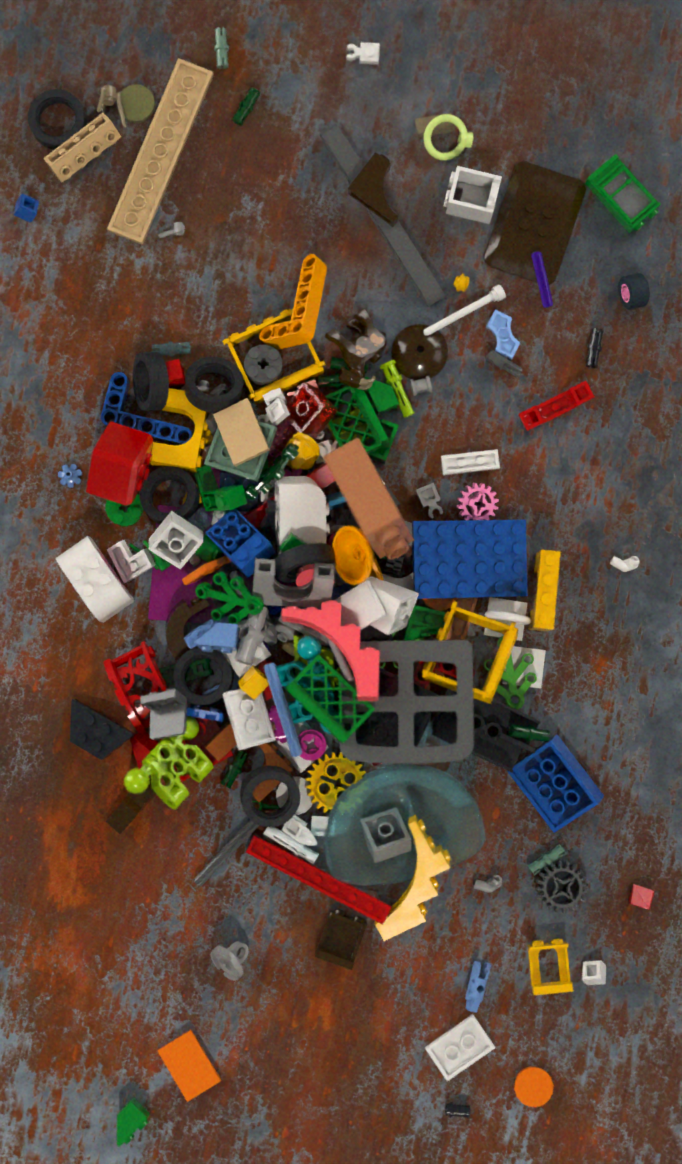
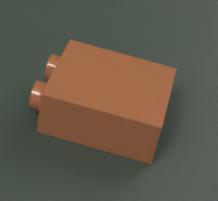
[323,438,414,559]

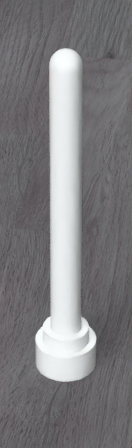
[423,284,506,336]

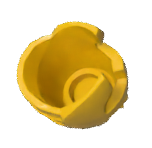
[286,432,320,470]

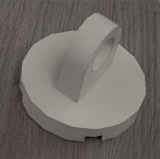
[211,941,249,981]

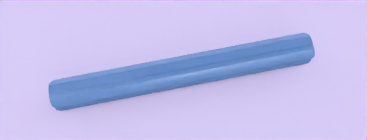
[264,663,302,757]

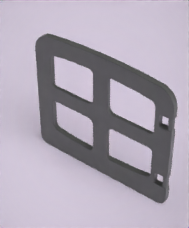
[340,640,474,764]

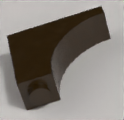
[348,152,398,227]
[106,781,156,834]

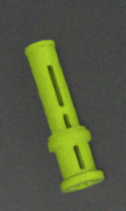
[379,360,415,418]

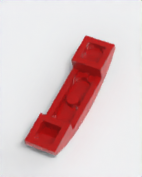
[518,381,595,431]

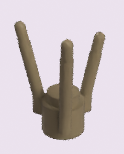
[97,85,127,128]

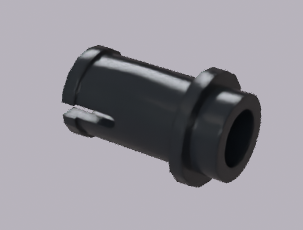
[445,1102,470,1118]

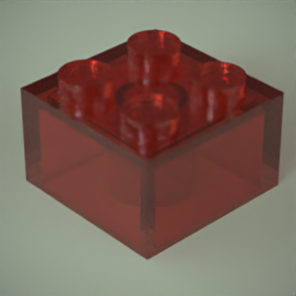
[286,382,338,440]

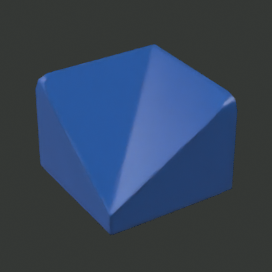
[14,193,39,222]

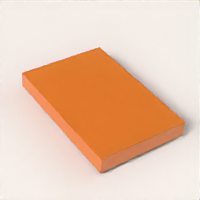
[157,1029,221,1102]

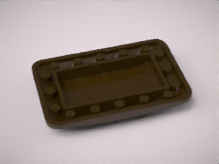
[484,161,586,285]

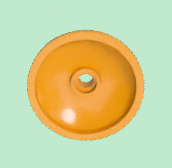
[332,526,373,585]

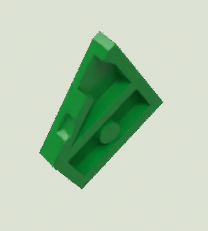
[403,605,446,641]

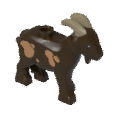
[325,308,387,390]

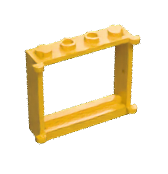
[222,308,326,405]
[422,601,518,704]

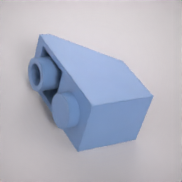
[196,623,240,654]

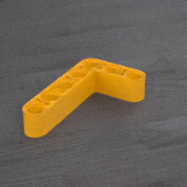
[259,254,327,350]

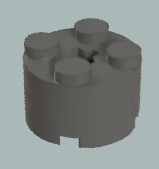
[244,345,283,387]

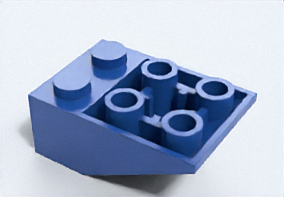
[205,508,276,578]

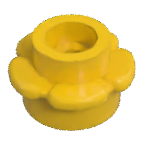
[454,273,469,292]

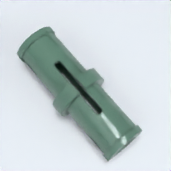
[214,28,229,69]
[527,844,566,876]

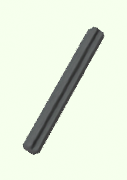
[194,820,259,887]

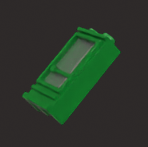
[585,154,661,234]

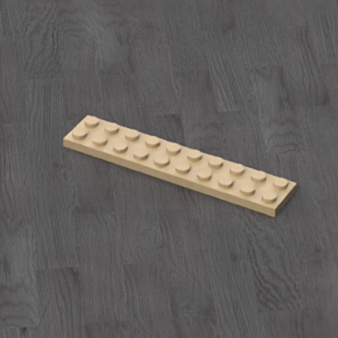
[107,58,214,245]

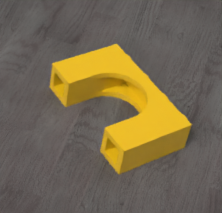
[151,388,210,473]
[529,550,561,631]

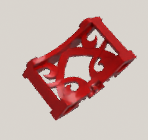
[103,641,169,734]

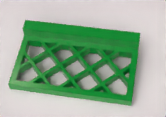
[317,386,390,454]
[285,654,375,744]

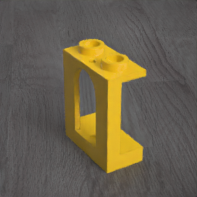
[527,939,573,995]

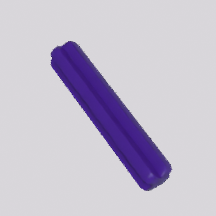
[531,251,553,308]

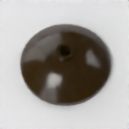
[391,324,448,380]

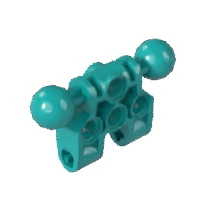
[275,636,339,734]

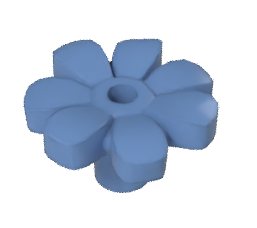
[58,464,82,488]

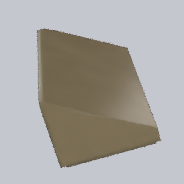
[415,113,455,138]

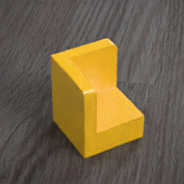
[238,665,269,699]

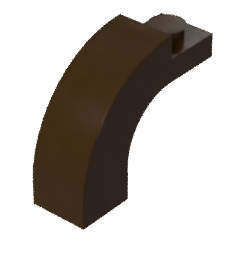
[165,596,210,661]

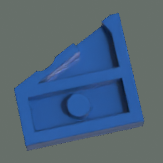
[186,704,225,722]

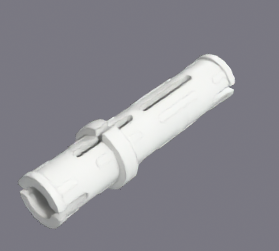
[264,827,319,864]

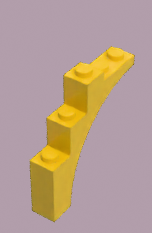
[375,815,452,941]

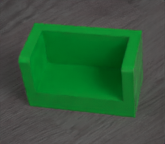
[368,419,399,464]

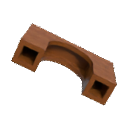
[204,720,293,802]

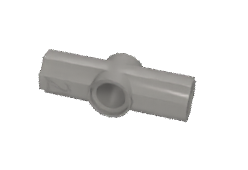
[235,604,268,665]

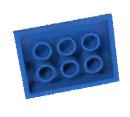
[507,734,604,833]

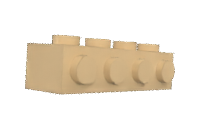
[43,113,121,182]

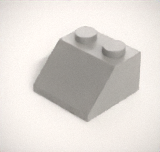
[360,807,411,863]

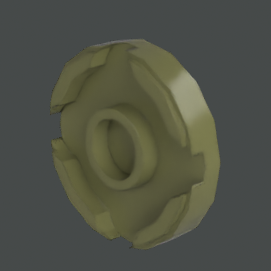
[120,84,155,123]

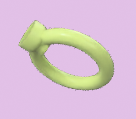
[424,114,473,160]

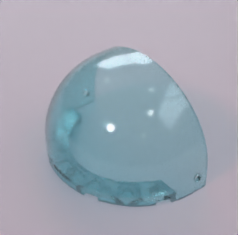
[324,764,486,885]

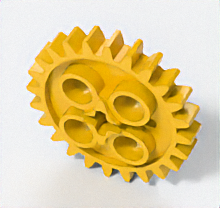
[305,752,368,815]

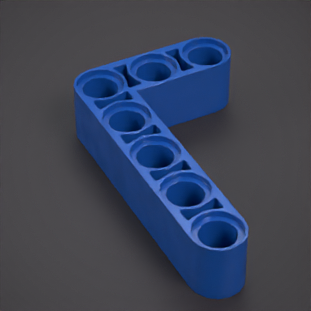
[101,372,193,445]

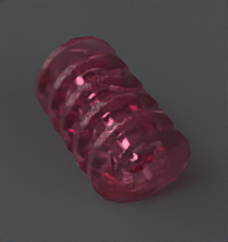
[268,418,299,459]

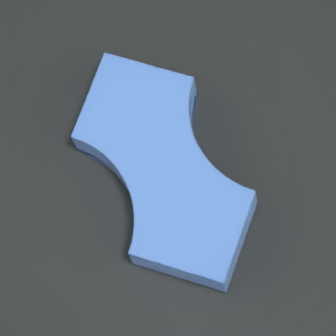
[486,309,520,360]

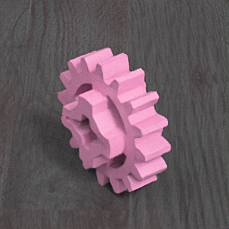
[457,482,499,520]

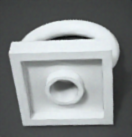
[484,597,531,641]

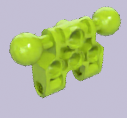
[124,716,214,809]

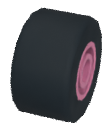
[618,273,650,310]

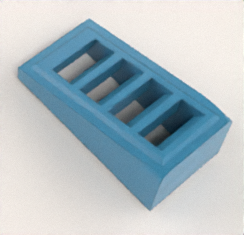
[325,492,347,511]

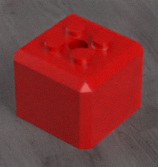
[86,421,154,506]

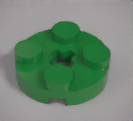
[105,494,144,527]

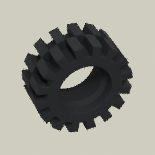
[384,544,408,576]

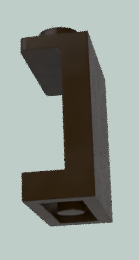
[315,908,367,970]

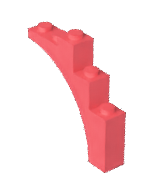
[282,600,379,701]

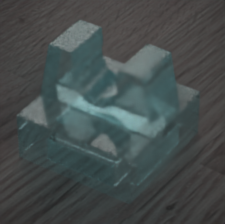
[187,507,212,532]

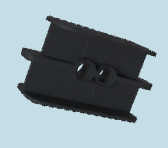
[432,681,541,772]

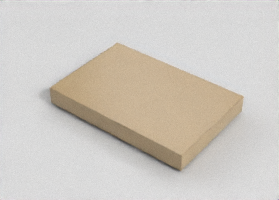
[213,398,270,467]

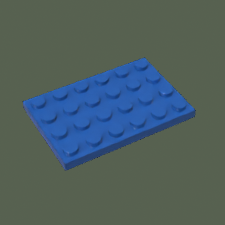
[412,520,528,599]

